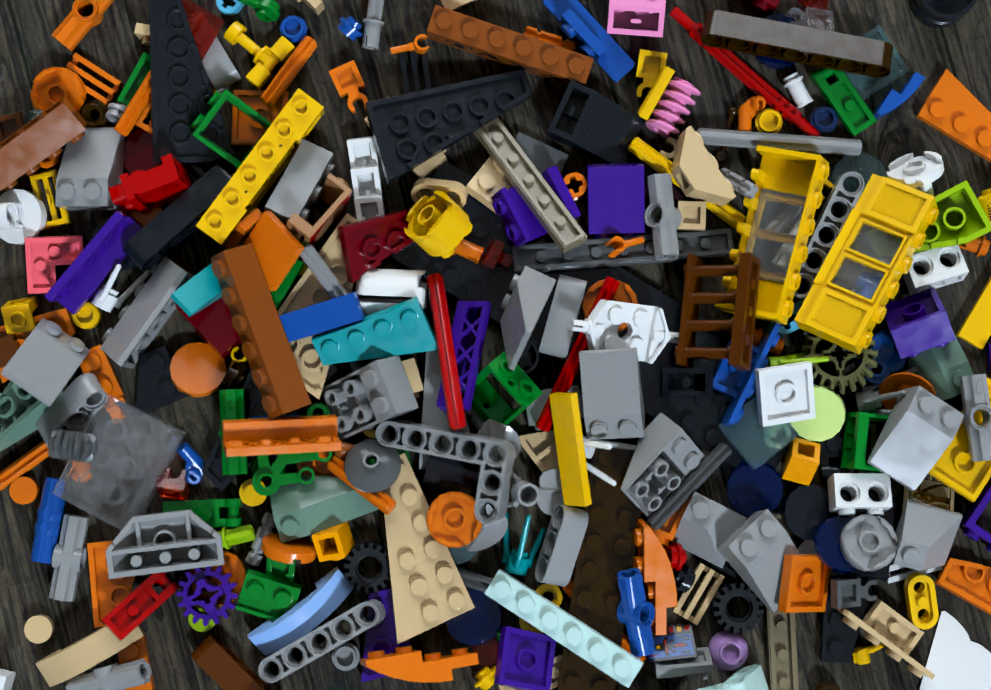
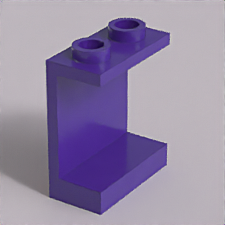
[491,165,581,247]

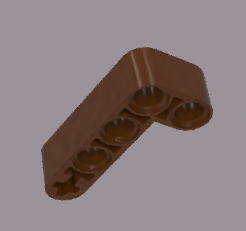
[191,633,271,690]

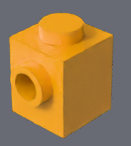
[782,437,821,486]
[311,521,355,562]

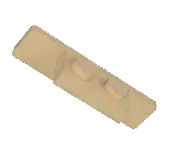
[837,598,935,679]

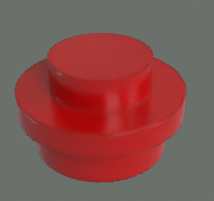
[665,543,687,571]

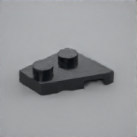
[135,345,188,418]

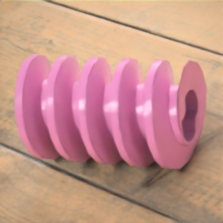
[645,77,701,139]

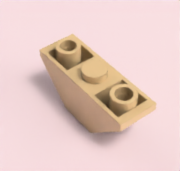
[671,126,736,206]

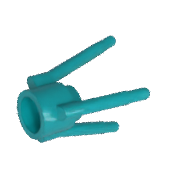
[502,512,547,576]

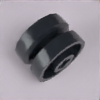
[909,0,977,28]

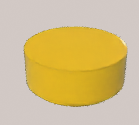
[71,301,101,329]

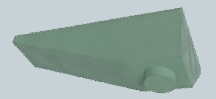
[902,293,974,401]
[0,381,69,452]
[268,474,379,543]

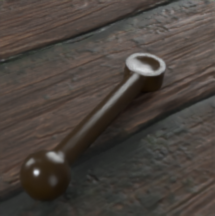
[716,106,738,162]

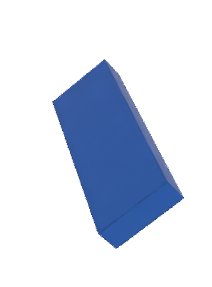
[279,292,365,342]

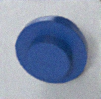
[279,15,307,43]
[337,15,363,41]

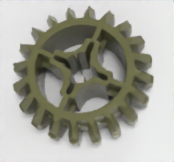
[801,335,878,394]

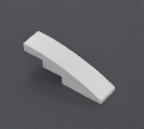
[347,136,385,221]

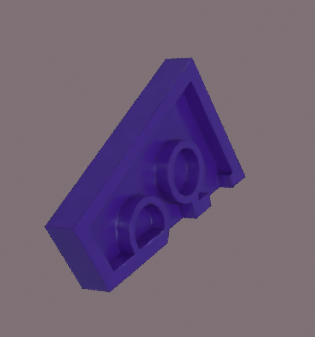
[361,587,411,683]

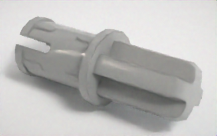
[361,0,384,50]

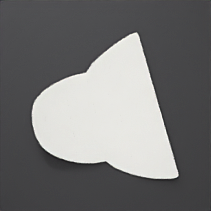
[919,611,991,690]

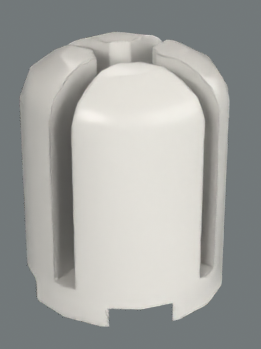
[356,268,427,317]

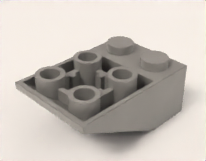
[322,355,419,440]
[621,413,705,518]

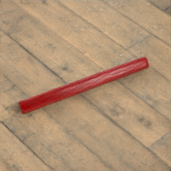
[427,273,466,430]
[536,277,620,432]

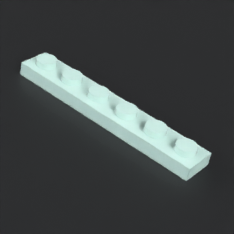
[484,569,644,688]

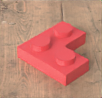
[24,235,83,294]

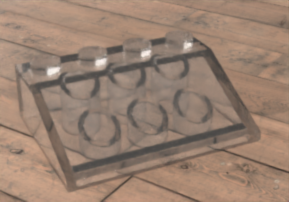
[52,393,186,530]

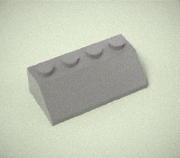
[100,257,194,369]

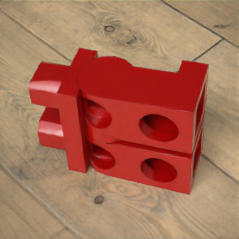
[108,153,192,215]

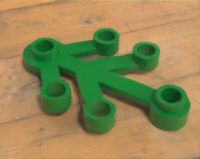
[252,403,332,496]

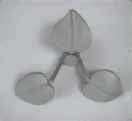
[465,419,574,551]

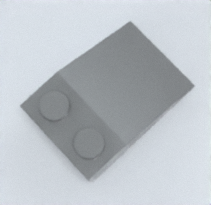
[55,127,125,211]
[500,266,556,371]
[0,318,90,407]
[579,347,645,440]
[867,386,965,491]
[717,509,800,613]

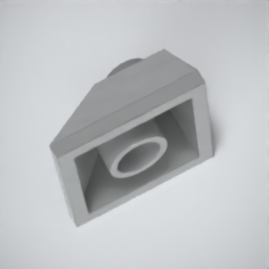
[672,492,747,568]
[892,500,963,571]

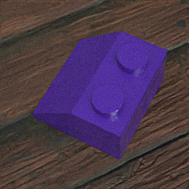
[885,287,956,359]

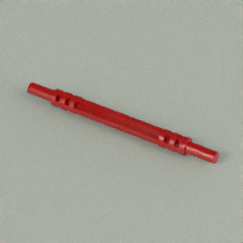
[669,6,821,136]

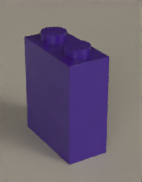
[586,163,645,239]

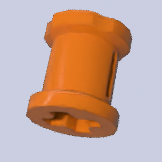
[563,172,587,201]

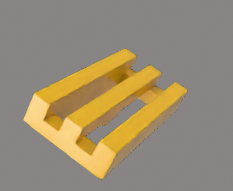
[637,66,675,120]
[29,169,71,230]

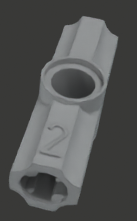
[644,173,682,261]
[959,374,991,462]
[49,514,90,602]
[66,658,152,690]

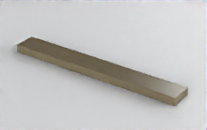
[765,513,799,690]

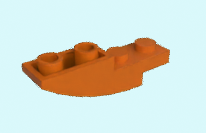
[633,519,678,635]
[360,645,479,683]

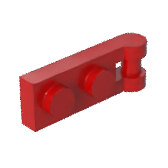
[101,572,180,642]

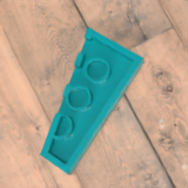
[312,297,437,365]

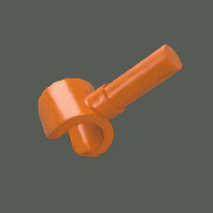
[390,34,430,54]
[604,236,644,258]

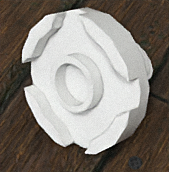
[887,151,944,196]
[0,189,47,245]

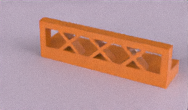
[222,415,342,457]

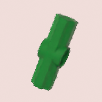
[219,389,248,475]

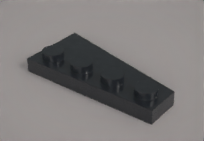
[819,548,874,663]

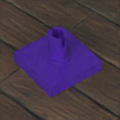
[494,626,556,690]

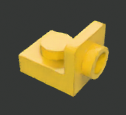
[1,296,38,335]

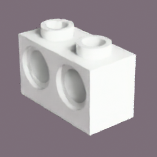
[902,245,969,296]
[827,473,893,517]

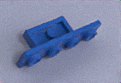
[543,0,635,83]
[713,322,781,426]

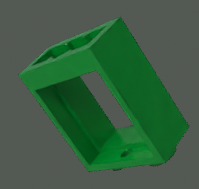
[190,89,272,169]
[462,351,543,425]
[841,412,889,473]

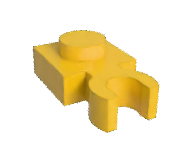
[635,49,668,97]

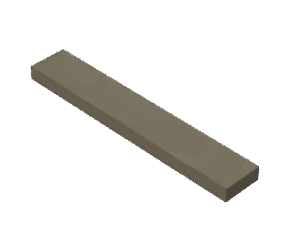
[473,118,588,253]

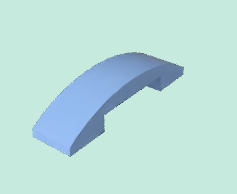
[247,567,354,656]

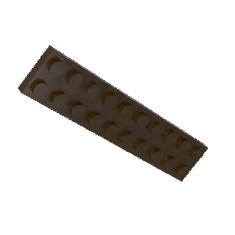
[557,448,641,690]

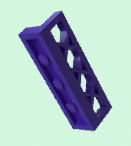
[44,211,143,314]
[436,301,492,414]

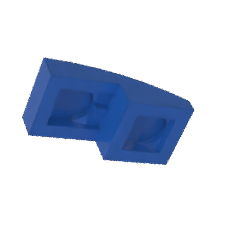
[873,72,926,120]

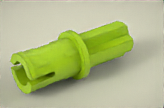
[218,524,255,550]

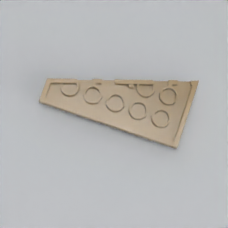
[277,213,359,399]
[383,453,475,644]

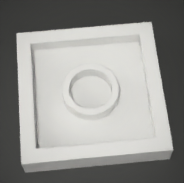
[754,361,816,427]

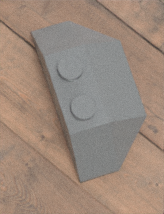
[105,509,225,579]

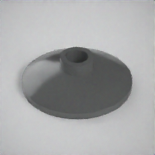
[344,439,401,493]

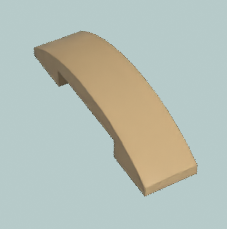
[35,625,145,687]

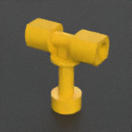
[224,21,295,90]

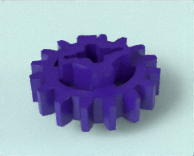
[176,565,240,626]

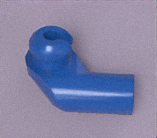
[177,442,204,485]

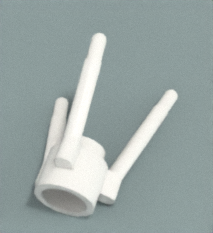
[91,264,151,313]
[583,436,637,486]

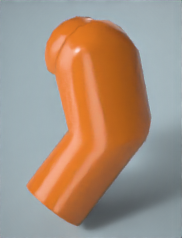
[738,95,766,132]

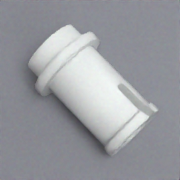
[783,72,814,109]

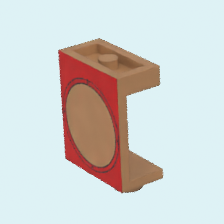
[286,173,352,247]

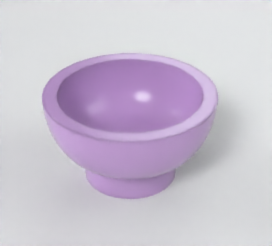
[708,630,749,671]

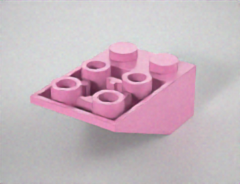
[607,0,666,37]

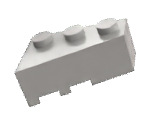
[265,139,335,226]

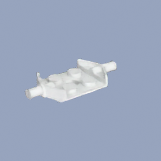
[568,299,679,364]

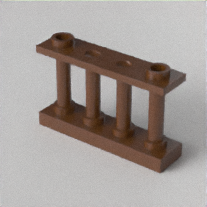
[674,253,761,371]

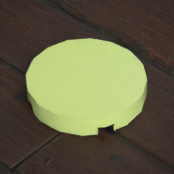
[790,385,846,442]

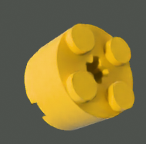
[404,191,473,259]

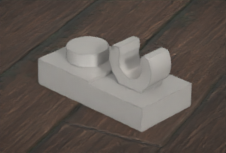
[653,647,713,681]

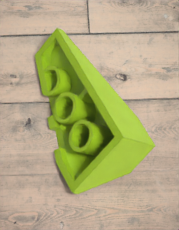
[865,180,991,258]

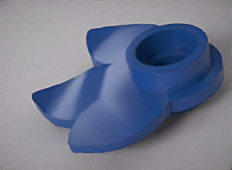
[856,330,906,384]

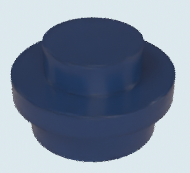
[809,106,838,134]

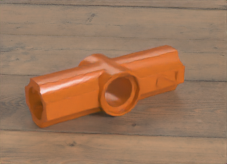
[52,0,114,52]

